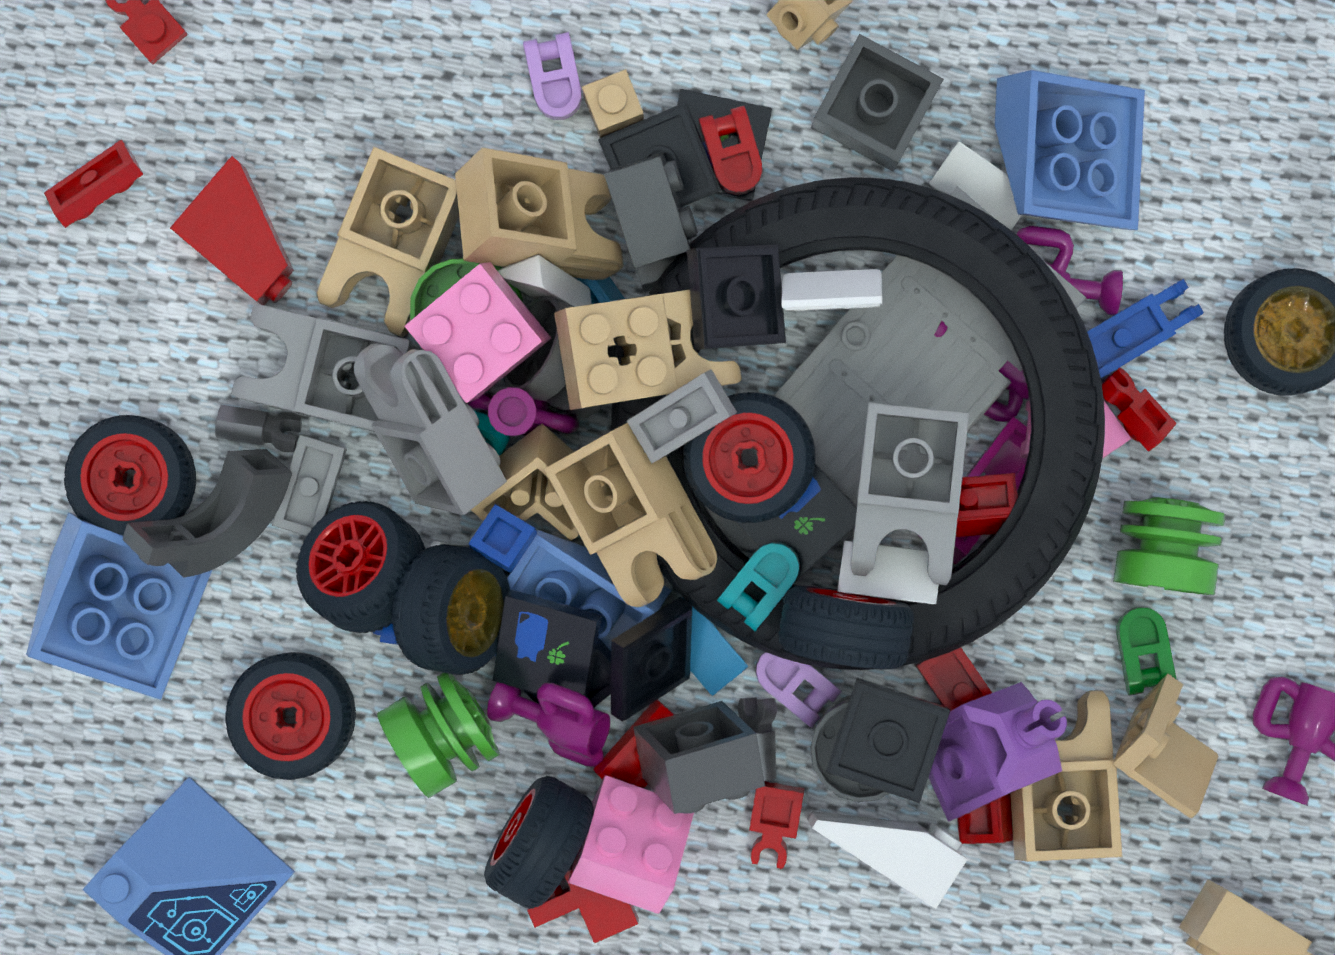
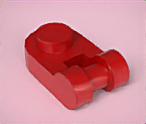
[698,105,762,195]

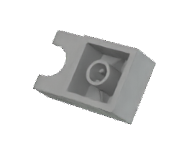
[231,305,416,432]
[354,344,507,515]
[851,402,969,585]

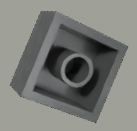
[811,34,944,172]
[604,153,698,268]
[633,701,765,814]

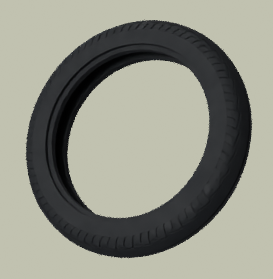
[611,177,1105,670]

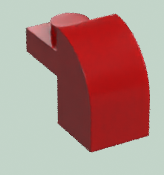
[527,865,639,944]

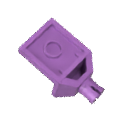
[929,682,1067,822]

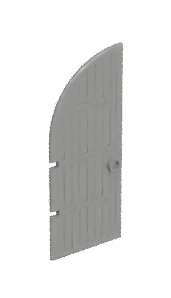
[705,186,1086,553]

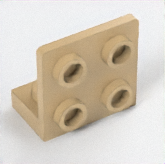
[1113,674,1218,818]

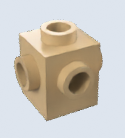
[766,0,853,50]

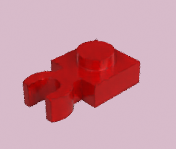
[105,0,188,65]
[1102,367,1177,452]
[749,781,805,869]

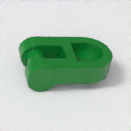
[1116,607,1176,696]

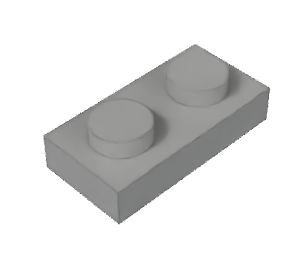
[627,369,737,463]
[272,435,347,536]

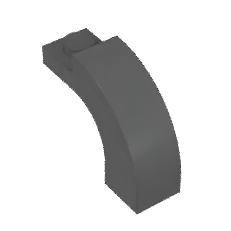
[122,449,292,578]

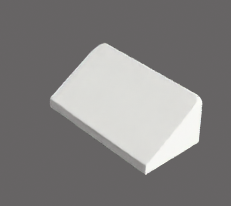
[928,142,1022,230]
[498,255,591,307]
[782,269,883,312]
[838,540,939,604]

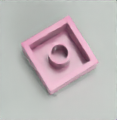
[405,262,551,403]
[568,775,694,914]

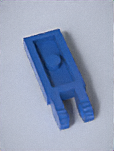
[1087,279,1204,378]

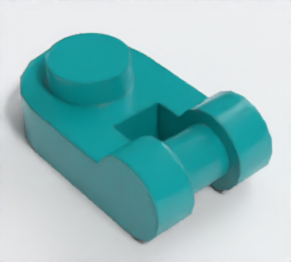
[717,542,800,631]

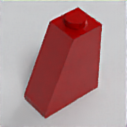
[170,156,294,305]

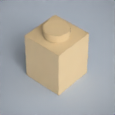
[582,69,644,138]

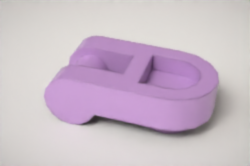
[523,32,582,120]
[756,652,842,728]

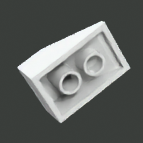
[807,811,968,909]

